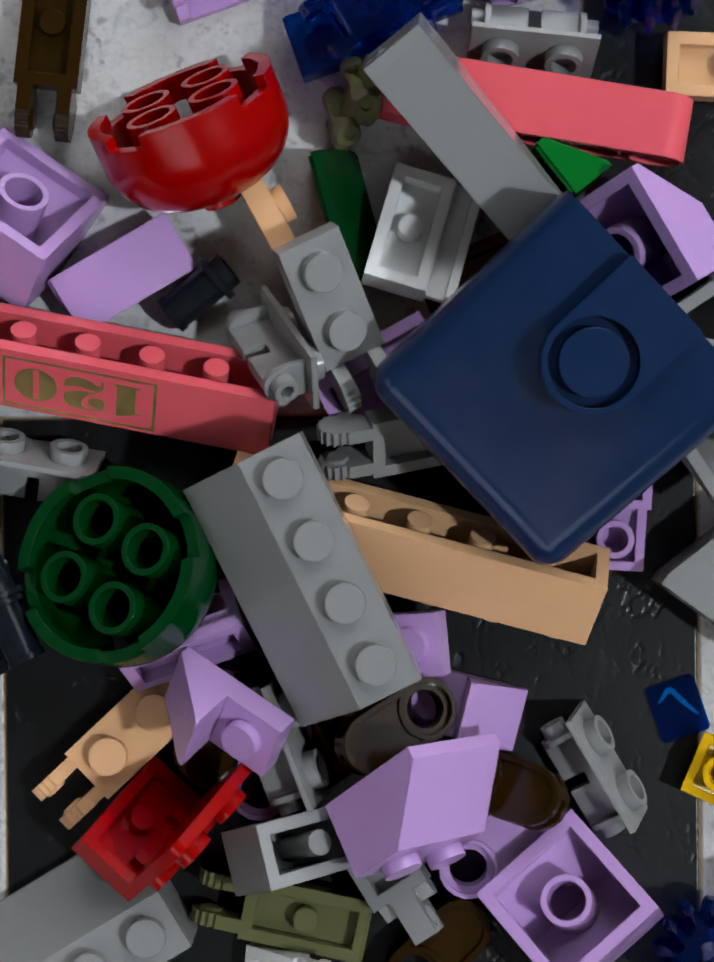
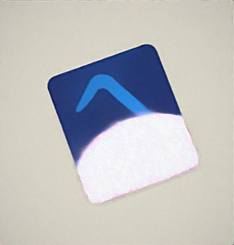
[646,674,710,743]

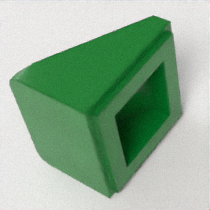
[531,137,612,197]

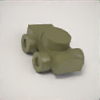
[322,54,382,151]

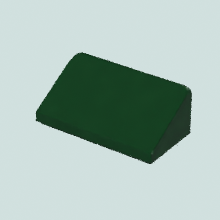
[308,150,377,280]

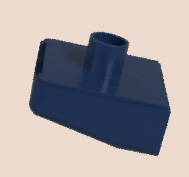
[374,191,714,565]

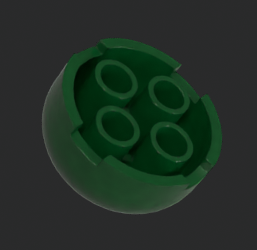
[17,466,218,668]

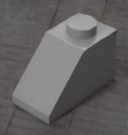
[221,806,351,897]

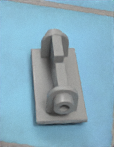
[466,2,601,78]
[225,285,325,410]
[0,427,106,502]
[250,678,330,816]
[540,700,648,838]

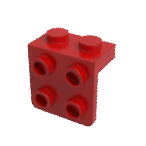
[71,755,252,902]

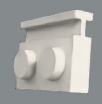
[361,162,480,303]

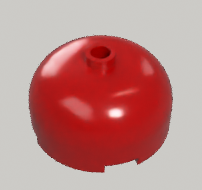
[87,52,289,214]

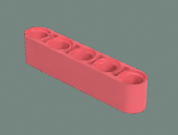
[378,57,694,167]

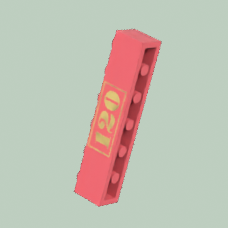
[0,302,279,454]

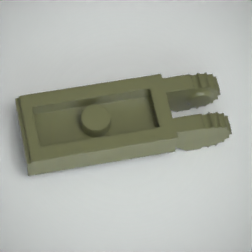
[189,864,373,962]

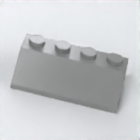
[183,431,422,727]
[0,854,198,962]

